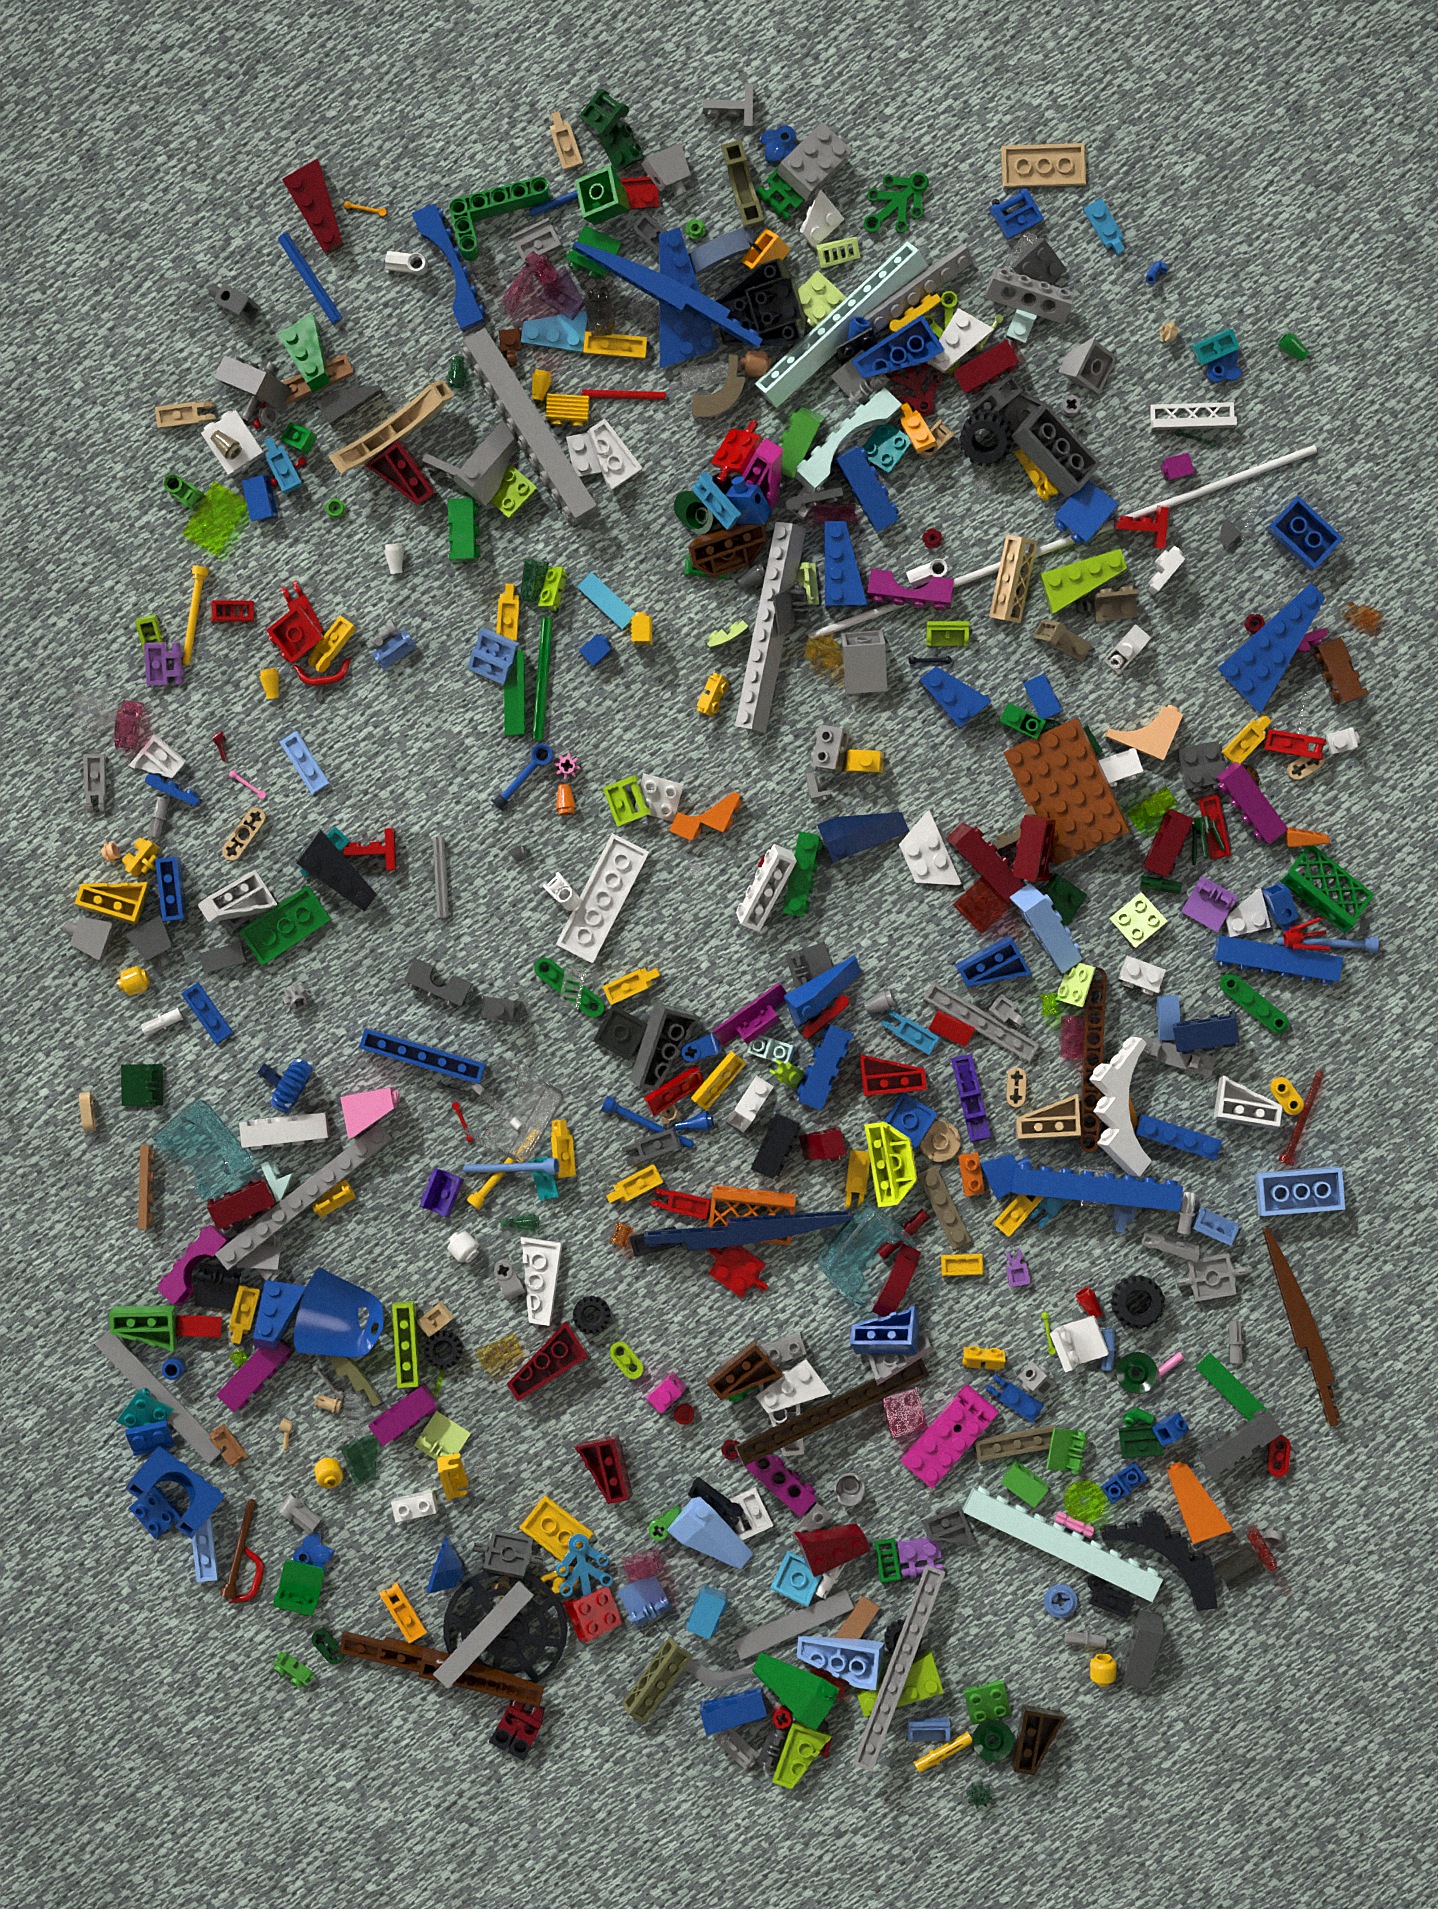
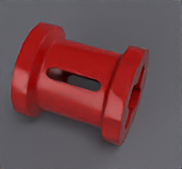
[773,1706,791,1729]

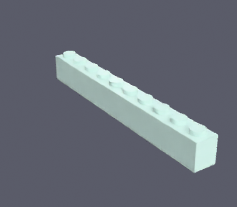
[755,242,929,408]
[962,1486,1163,1602]

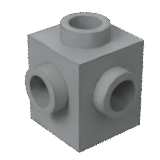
[1018,1362,1056,1399]

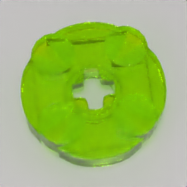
[1063,1480,1106,1522]

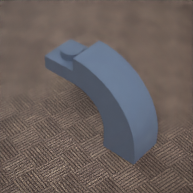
[688,228,758,275]

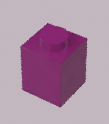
[1160,453,1194,482]

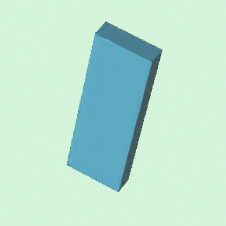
[577,572,635,630]

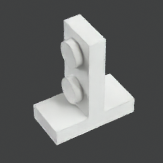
[726,1075,774,1133]

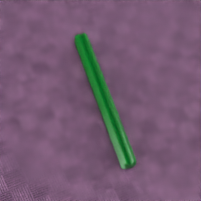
[532,617,553,741]

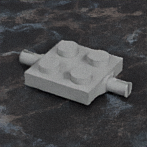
[1176,1253,1248,1302]

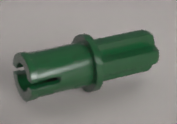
[1139,875,1182,894]

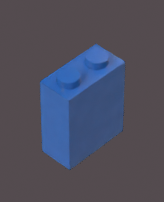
[1054,480,1119,547]

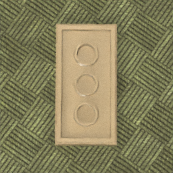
[1001,143,1086,189]

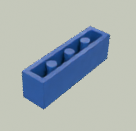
[1134,1113,1222,1160]

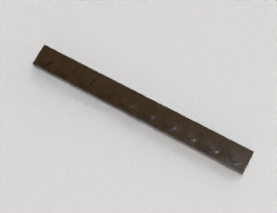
[735,1358,929,1466]

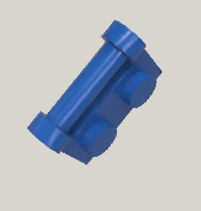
[989,188,1044,240]

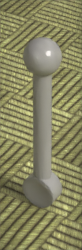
[312,1365,344,1400]

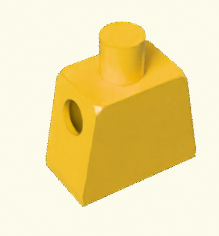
[844,750,884,774]

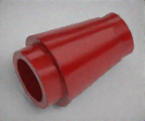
[1075,1287,1103,1318]

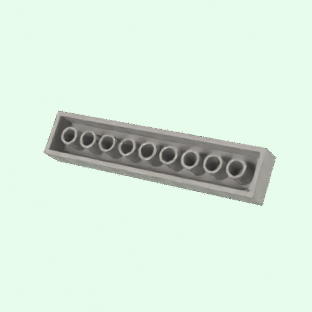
[462,328,597,526]

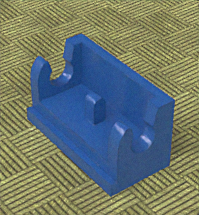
[242,475,278,522]
[1023,673,1063,720]

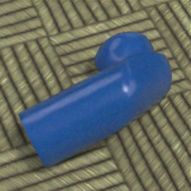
[1146,261,1168,284]

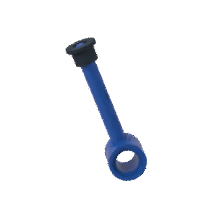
[491,744,554,811]

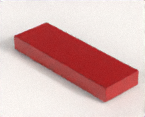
[1198,794,1231,860]
[644,1065,704,1116]

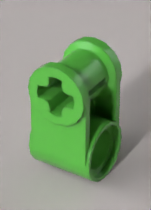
[163,474,204,511]
[649,1505,682,1541]

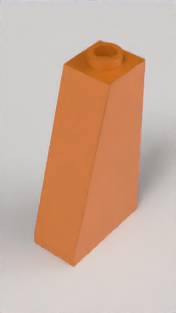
[1166,1462,1232,1544]

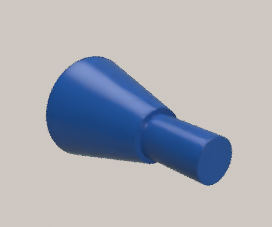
[675,1111,714,1131]

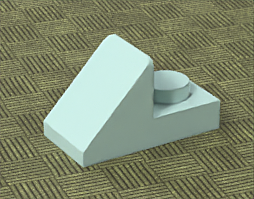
[1006,309,1037,344]
[260,1160,294,1202]

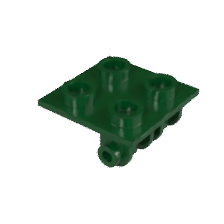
[121,1064,164,1106]

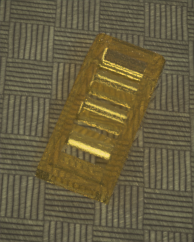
[475,1333,522,1370]

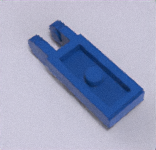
[145,773,202,807]
[985,1374,1044,1423]

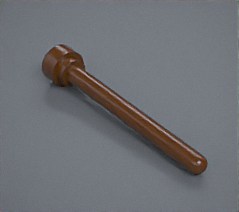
[220,1499,256,1599]

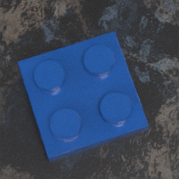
[884,1092,939,1149]

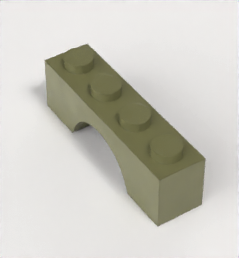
[721,140,764,230]

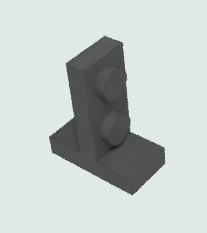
[967,374,1023,415]

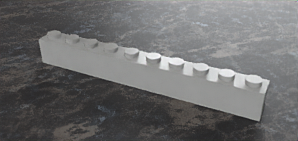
[735,522,806,733]

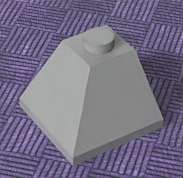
[1058,338,1118,395]

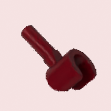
[213,731,227,761]

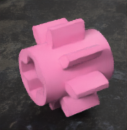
[554,753,580,779]

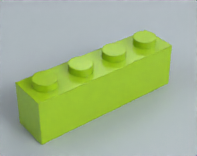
[392,1301,421,1388]

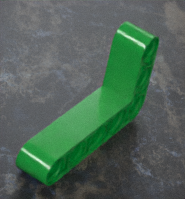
[449,176,551,261]

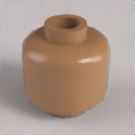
[741,350,771,378]

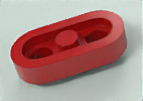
[1267,1435,1291,1477]

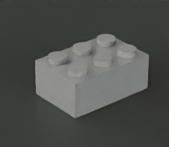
[776,122,853,201]

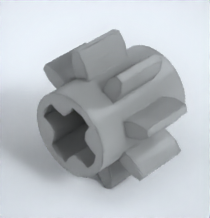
[282,984,310,1010]

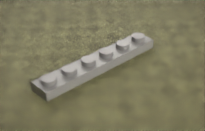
[863,244,973,334]

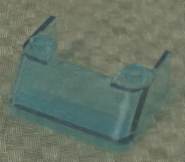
[818,1202,916,1308]

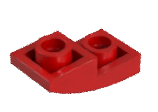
[176,1315,222,1338]

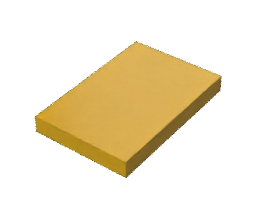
[519,1495,594,1564]

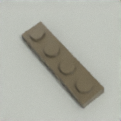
[917,1165,971,1249]
[974,1425,1057,1461]

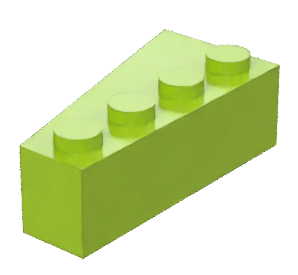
[1039,549,1127,616]
[857,1648,944,1717]

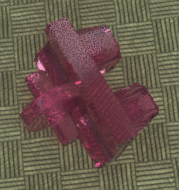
[525,251,558,287]

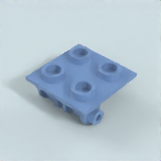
[617,1572,673,1628]

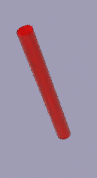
[582,389,665,400]

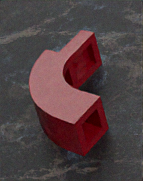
[871,1244,921,1317]

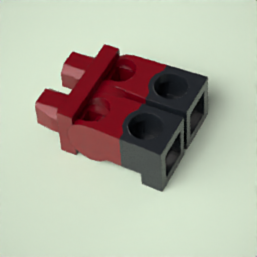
[489,1701,545,1761]

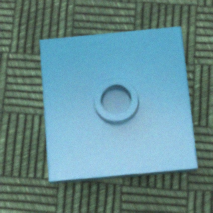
[770,1551,823,1607]

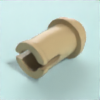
[314,1394,342,1414]

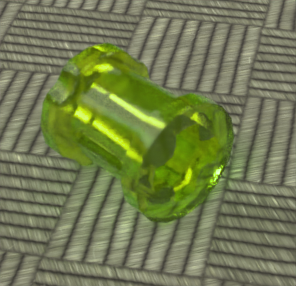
[1039,993,1059,1015]

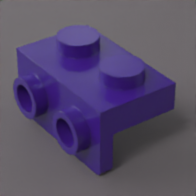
[420,1168,464,1218]

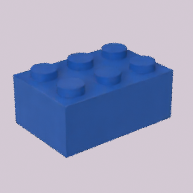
[1266,496,1344,571]

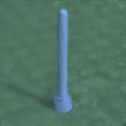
[1277,936,1379,953]
[463,1158,560,1175]

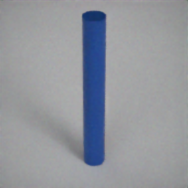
[529,190,578,217]

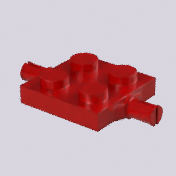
[711,420,764,484]
[706,1245,768,1298]

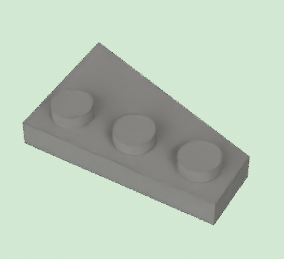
[868,1331,932,1385]

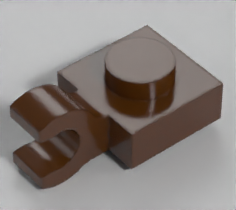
[499,328,522,367]

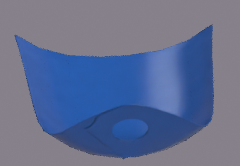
[294,1267,384,1357]

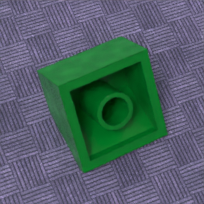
[575,165,630,225]

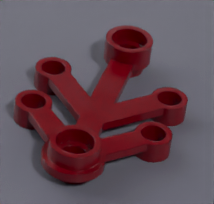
[884,362,943,417]

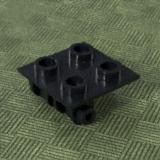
[835,327,877,366]
[194,1264,242,1310]

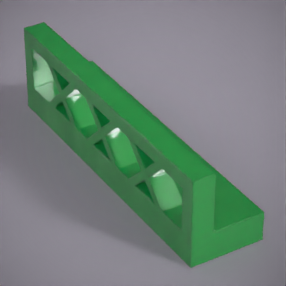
[504,650,526,735]

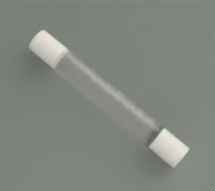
[472,1083,523,1130]

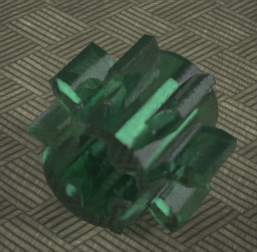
[966,1781,992,1809]

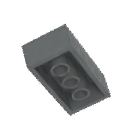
[1011,403,1101,498]

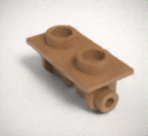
[209,1423,248,1468]

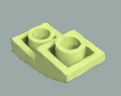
[707,620,748,648]

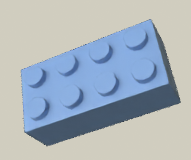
[1255,1166,1345,1216]

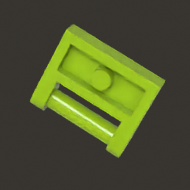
[603,774,652,827]

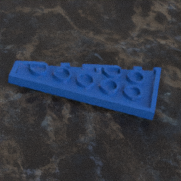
[659,227,719,368]

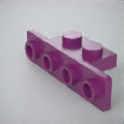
[713,983,787,1045]

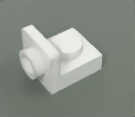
[1326,728,1360,755]

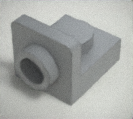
[805,772,831,802]

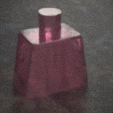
[621,1548,664,1582]

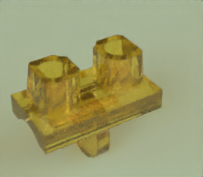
[804,633,843,670]

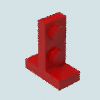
[1113,505,1169,549]
[344,828,397,871]

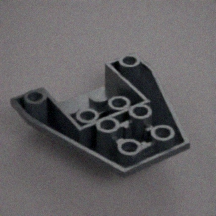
[715,258,806,346]

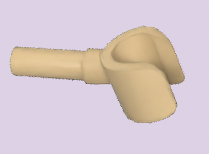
[279,1419,293,1449]

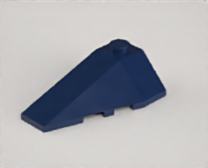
[817,812,909,863]

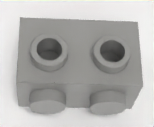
[811,725,850,772]

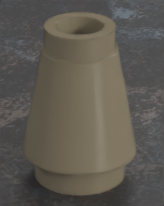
[210,430,242,460]

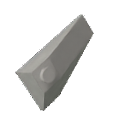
[453,418,518,507]

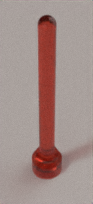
[1278,1070,1324,1167]

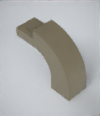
[692,354,745,417]

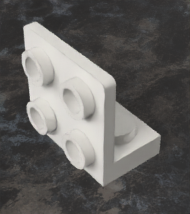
[1050,1316,1109,1372]

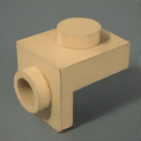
[417,1301,455,1337]

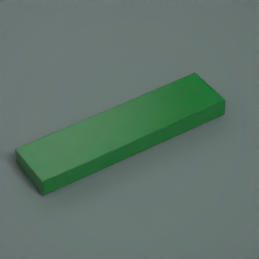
[1195,1352,1266,1420]

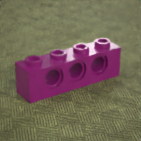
[739,1454,817,1517]

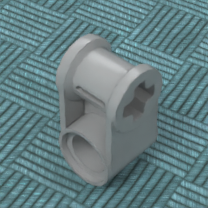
[494,1259,526,1301]

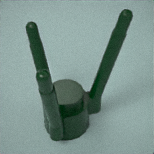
[1192,815,1225,866]

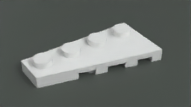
[521,1237,563,1326]

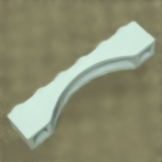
[795,387,902,493]

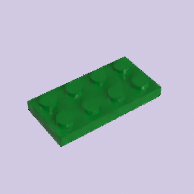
[239,885,332,966]

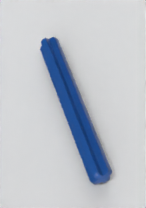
[278,233,342,324]

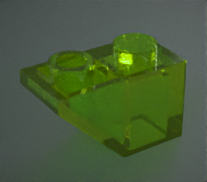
[1126,785,1178,830]

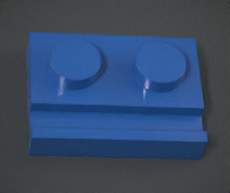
[126,1420,175,1456]

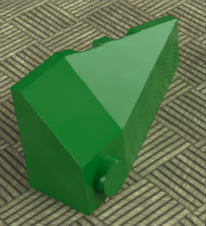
[752,1653,839,1731]

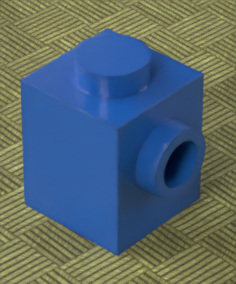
[1152,1412,1190,1446]

